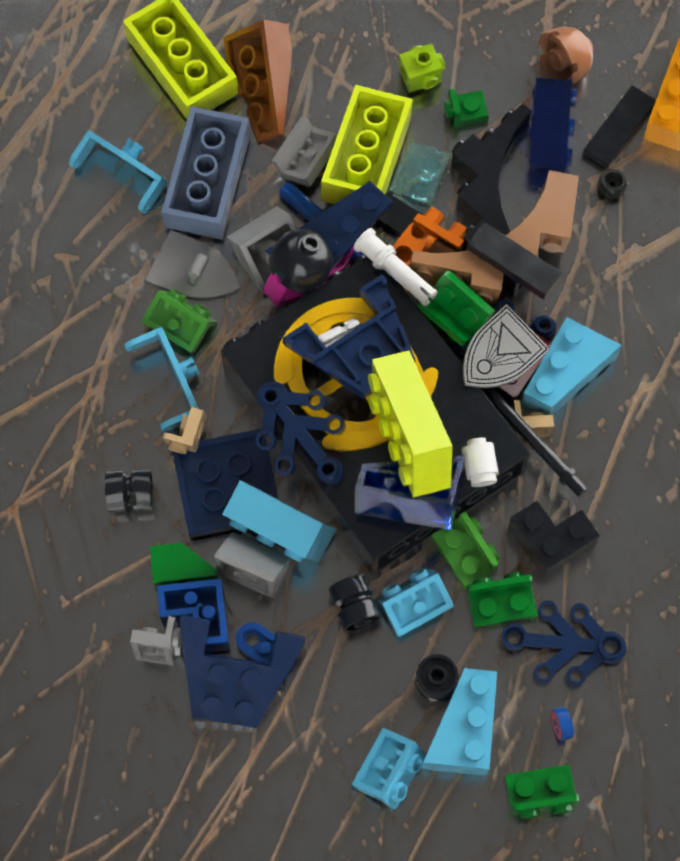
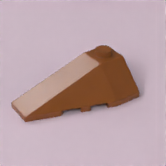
[223,20,292,143]

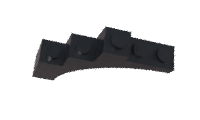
[451,104,531,297]

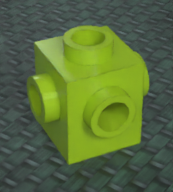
[398,43,445,93]

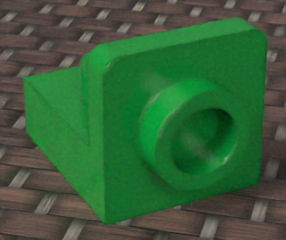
[444,88,489,128]

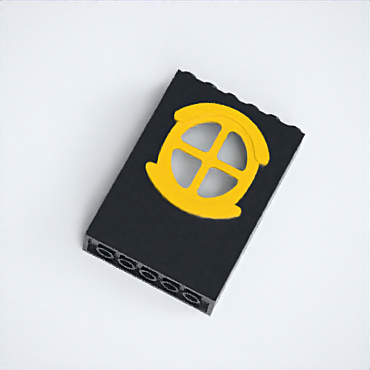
[221,255,530,576]

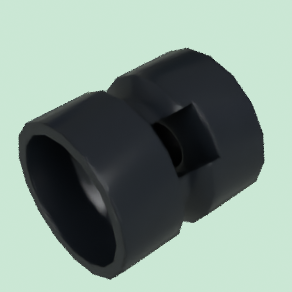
[105,469,153,512]
[328,574,382,632]
[415,654,459,705]

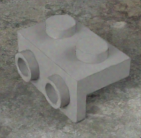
[272,117,337,187]

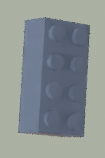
[161,106,251,240]

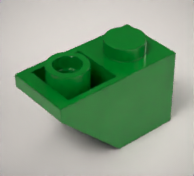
[150,543,219,591]

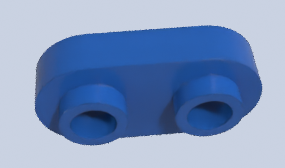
[236,622,294,671]

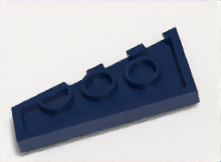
[265,181,393,272]

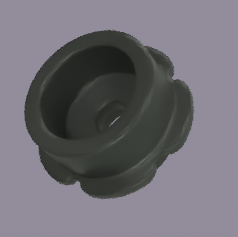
[598,169,628,198]

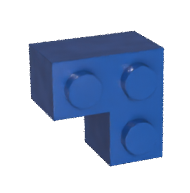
[157,579,230,653]

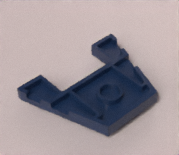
[283,274,416,399]
[179,615,306,728]

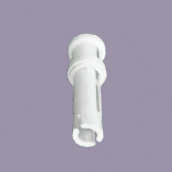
[353,228,438,306]

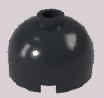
[268,228,333,292]

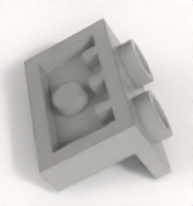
[130,616,183,666]

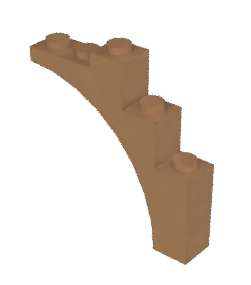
[408,170,579,305]

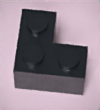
[508,501,600,579]

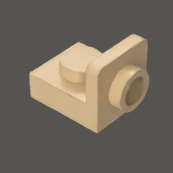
[507,400,554,439]
[163,407,207,454]

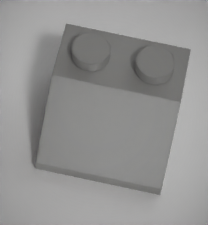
[227,206,297,296]
[214,532,291,599]

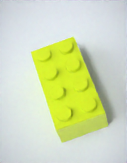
[123,0,239,119]
[321,84,413,204]
[368,351,452,498]

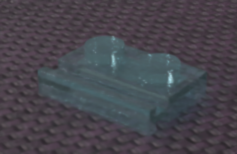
[389,140,451,209]

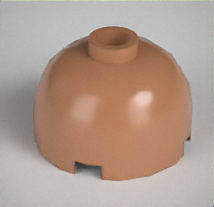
[538,26,593,88]

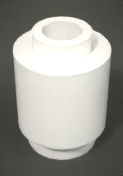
[461,438,499,487]

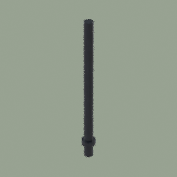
[446,341,587,497]

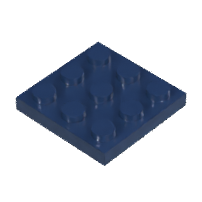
[172,428,278,538]

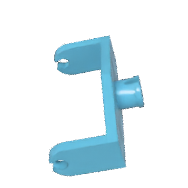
[69,130,168,214]
[124,327,199,432]

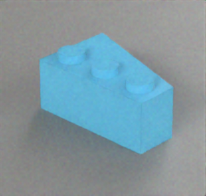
[521,317,622,415]
[222,480,337,563]
[422,668,497,776]

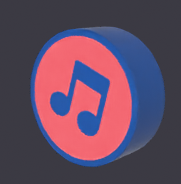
[551,707,574,741]

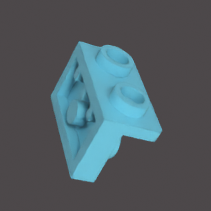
[375,568,454,637]
[351,728,425,810]

